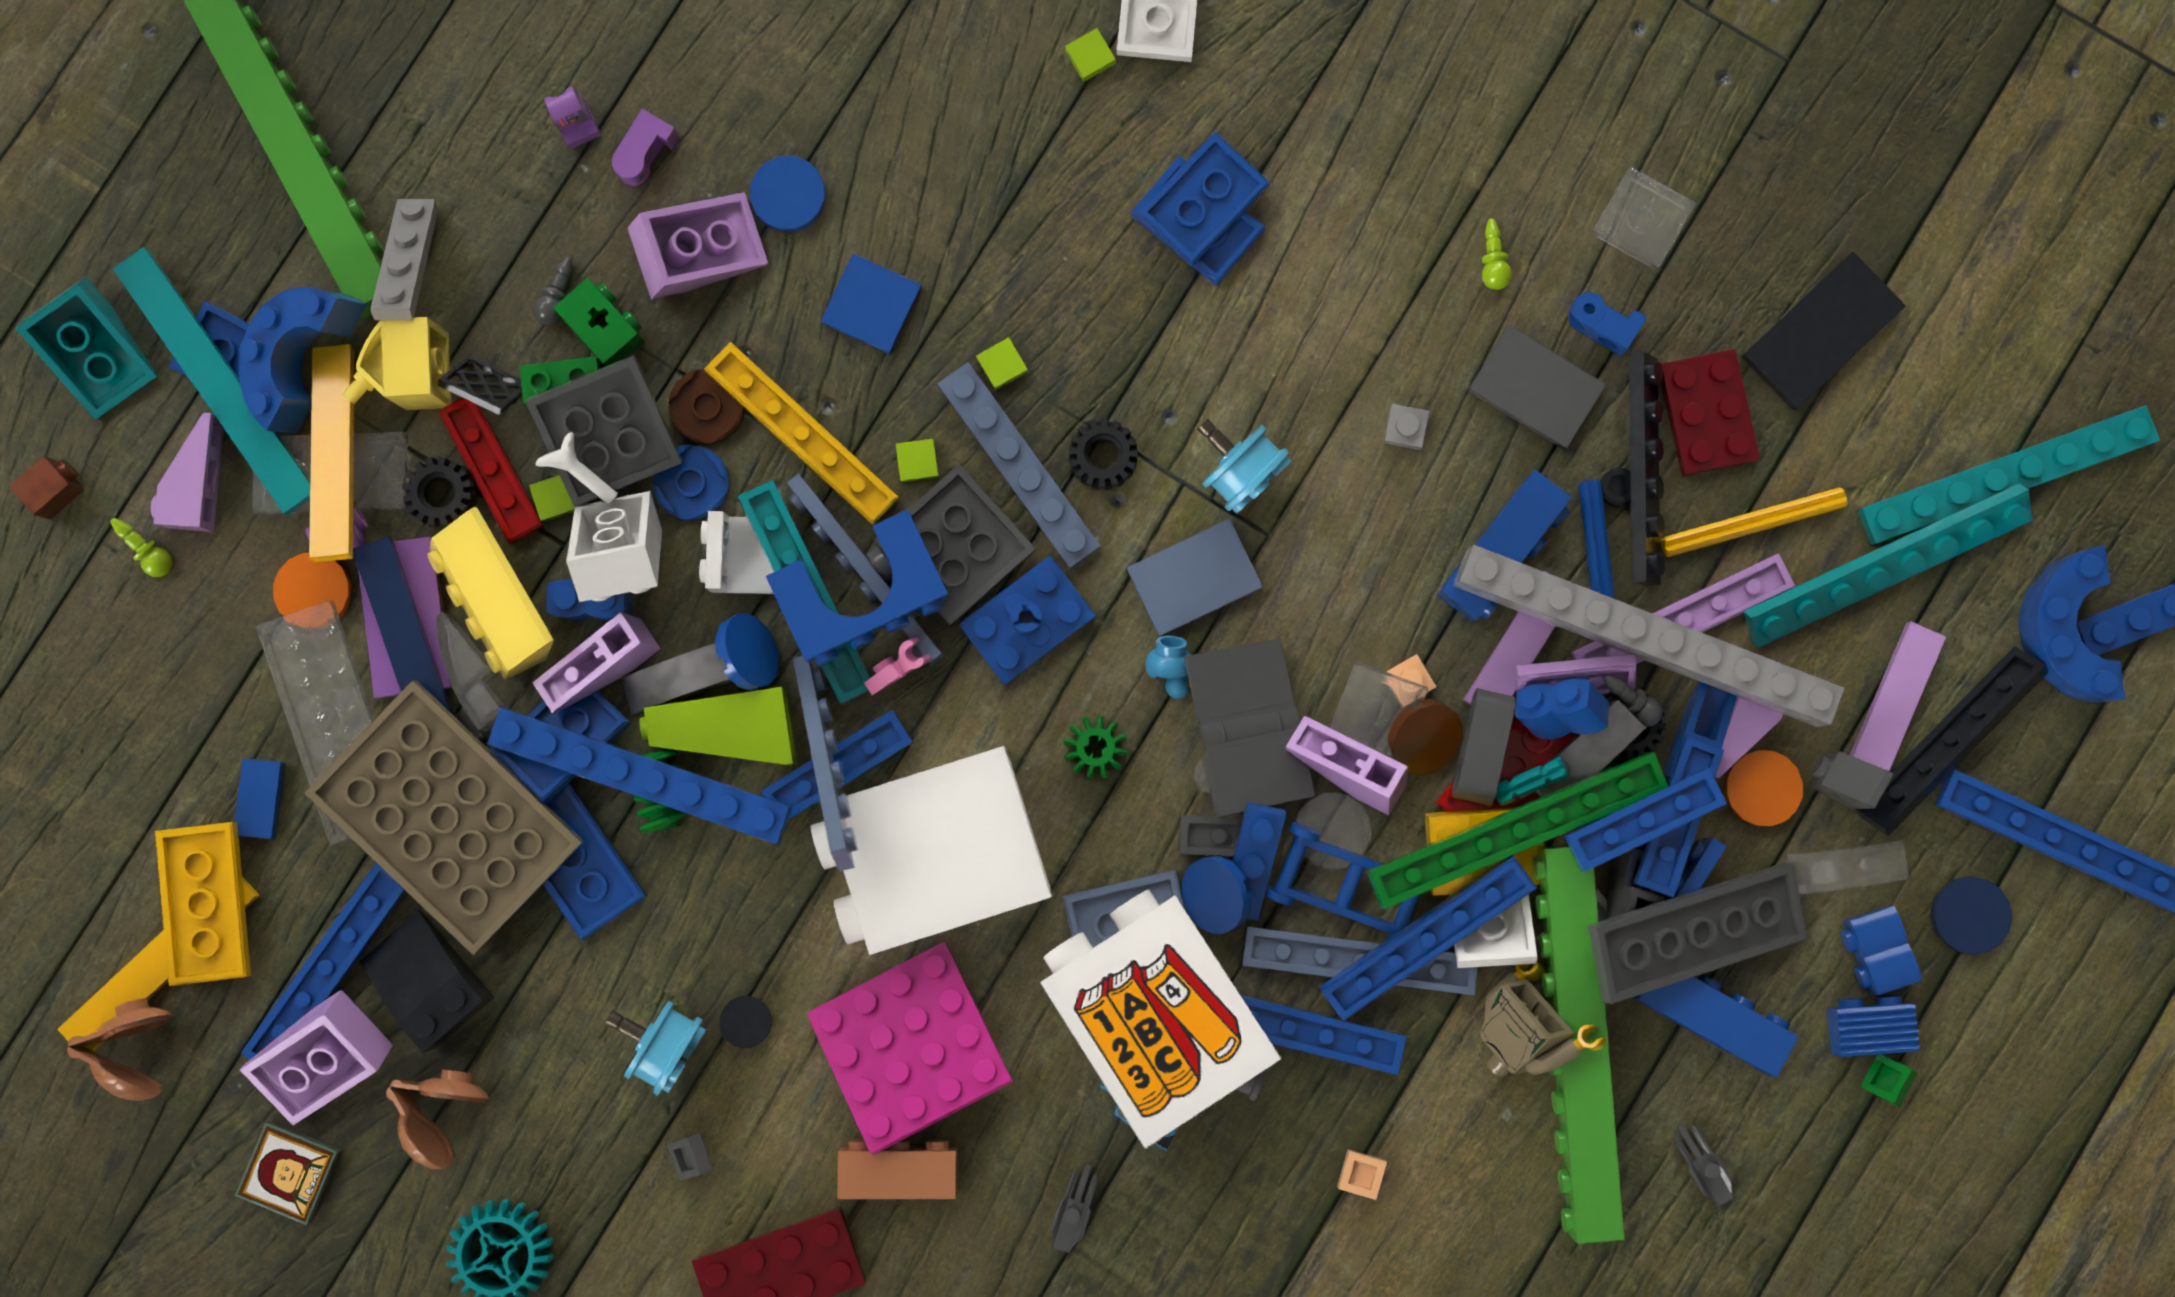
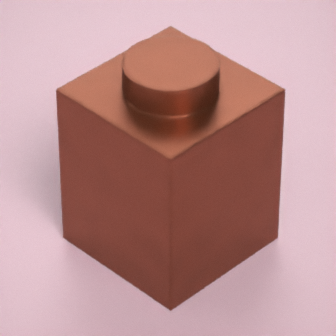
[9,456,85,520]

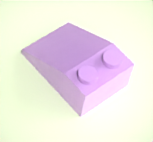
[628,192,768,300]
[240,990,393,1125]

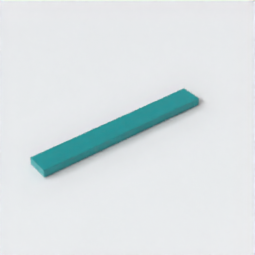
[112,247,310,515]

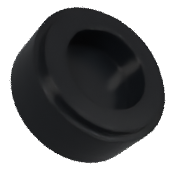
[1599,467,1631,507]

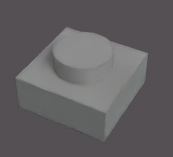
[1383,404,1429,450]

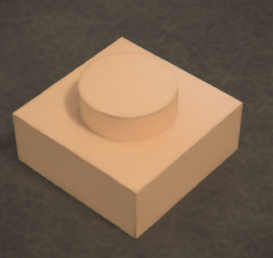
[1382,654,1436,707]
[1337,1149,1387,1200]

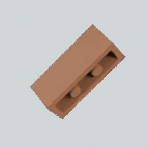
[837,1139,958,1199]

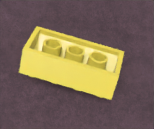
[427,507,554,680]

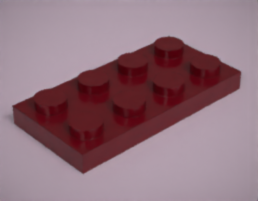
[692,1207,866,1297]

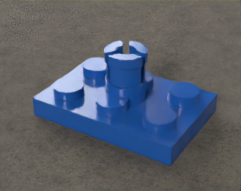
[958,555,1096,686]

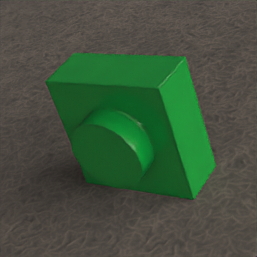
[1860,1054,1918,1108]

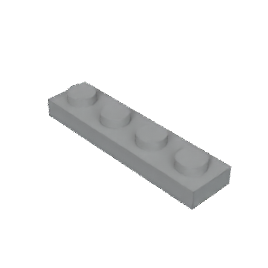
[370,199,438,320]

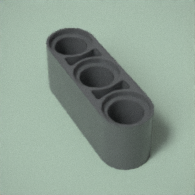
[1452,688,1516,806]

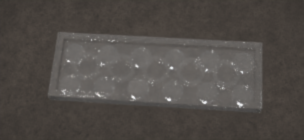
[256,601,374,845]

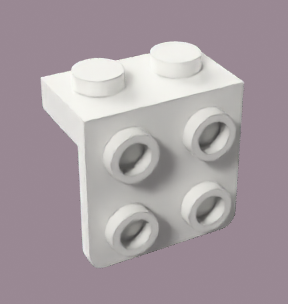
[699,511,774,594]

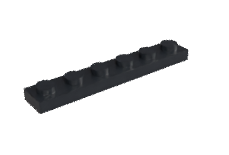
[1629,352,1665,586]
[1856,646,2049,836]

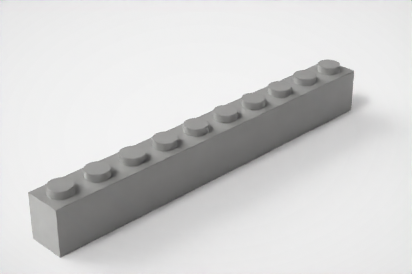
[1453,545,1844,727]

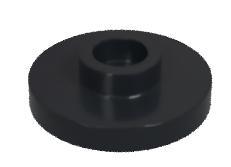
[719,996,772,1048]

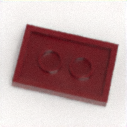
[1660,349,1760,477]

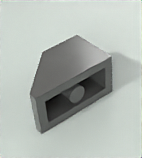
[1809,751,1894,809]

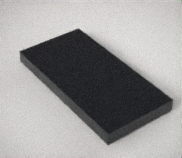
[1741,252,1906,411]

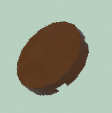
[669,369,745,445]
[1388,699,1463,775]

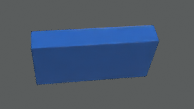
[235,759,285,839]

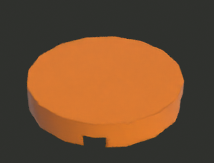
[273,553,352,628]
[1723,750,1803,826]

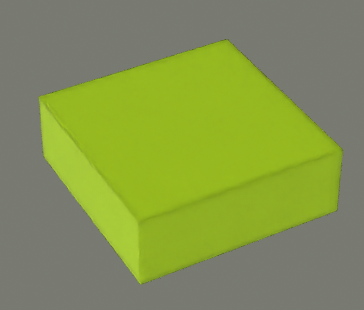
[1065,28,1116,82]
[976,337,1028,391]
[896,439,939,483]
[529,475,575,523]

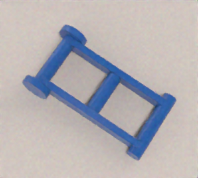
[1265,822,1421,939]

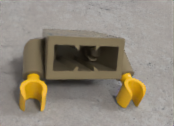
[1480,963,1606,1076]

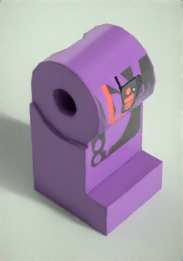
[544,86,602,149]
[612,108,680,186]

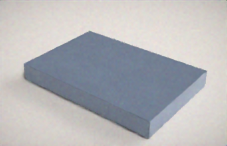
[1126,518,1263,637]
[1063,870,1185,948]

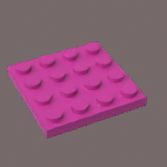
[806,941,1013,1155]

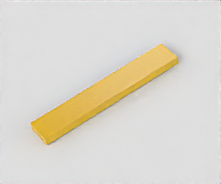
[704,342,899,526]
[309,344,354,563]
[57,876,260,1051]

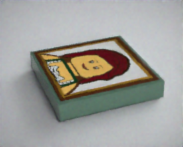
[235,1121,341,1225]

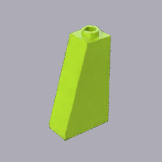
[639,687,798,766]

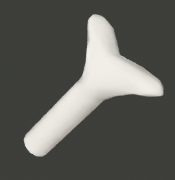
[536,432,618,504]

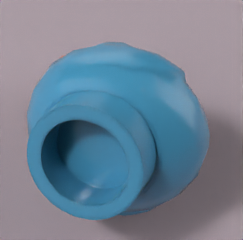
[1145,636,1191,699]

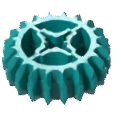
[446,1198,554,1297]

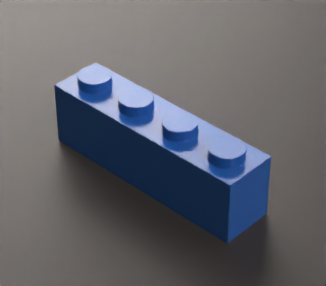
[1436,470,1572,622]
[1632,974,1799,1078]

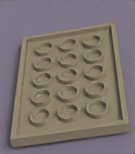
[304,680,585,955]

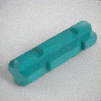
[1495,757,1569,806]

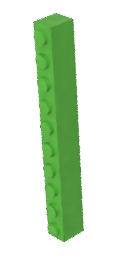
[183,0,384,319]
[1532,844,1624,1244]

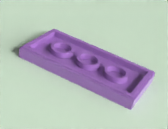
[358,536,454,699]

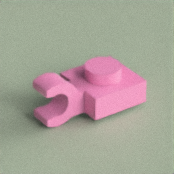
[864,637,931,695]

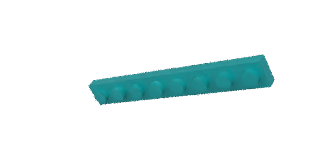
[1857,405,2160,545]
[1744,483,2033,648]

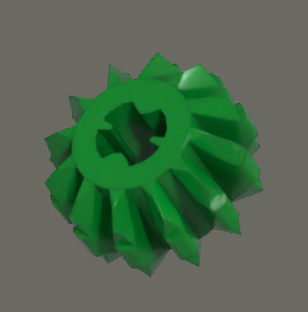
[1063,715,1128,780]

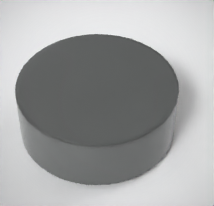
[866,546,892,584]

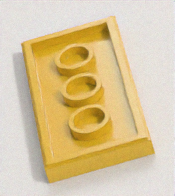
[155,822,251,986]

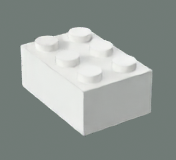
[566,491,662,602]

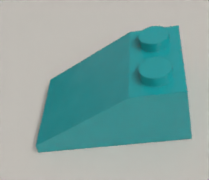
[15,276,158,420]

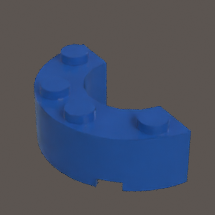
[239,287,367,434]
[2019,546,2125,703]

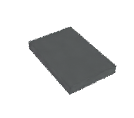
[1467,325,1606,450]

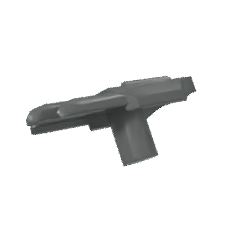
[1674,1124,1734,1207]
[1051,1165,1097,1253]

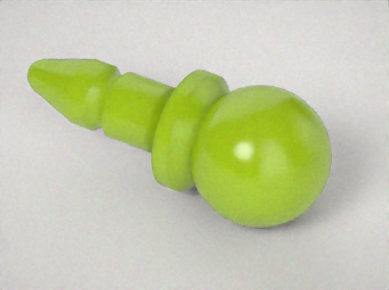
[1482,218,1512,290]
[110,518,173,577]

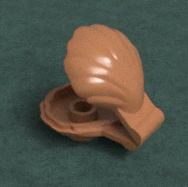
[67,998,173,1101]
[386,1069,490,1170]

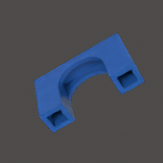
[766,509,950,666]

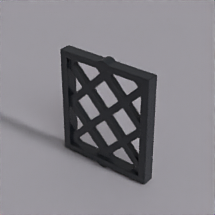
[437,355,523,415]

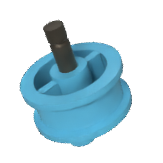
[1197,418,1292,514]
[604,1000,706,1096]

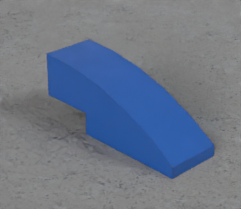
[1663,681,1737,777]

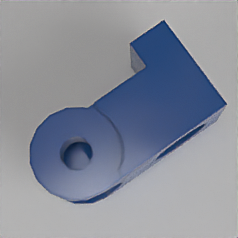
[1568,292,1647,357]

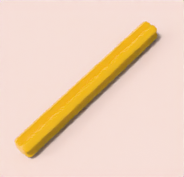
[1661,487,1848,557]

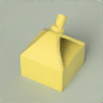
[342,317,452,410]

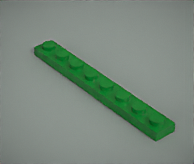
[1367,752,1668,909]

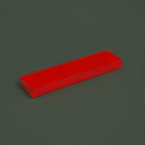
[438,398,545,545]

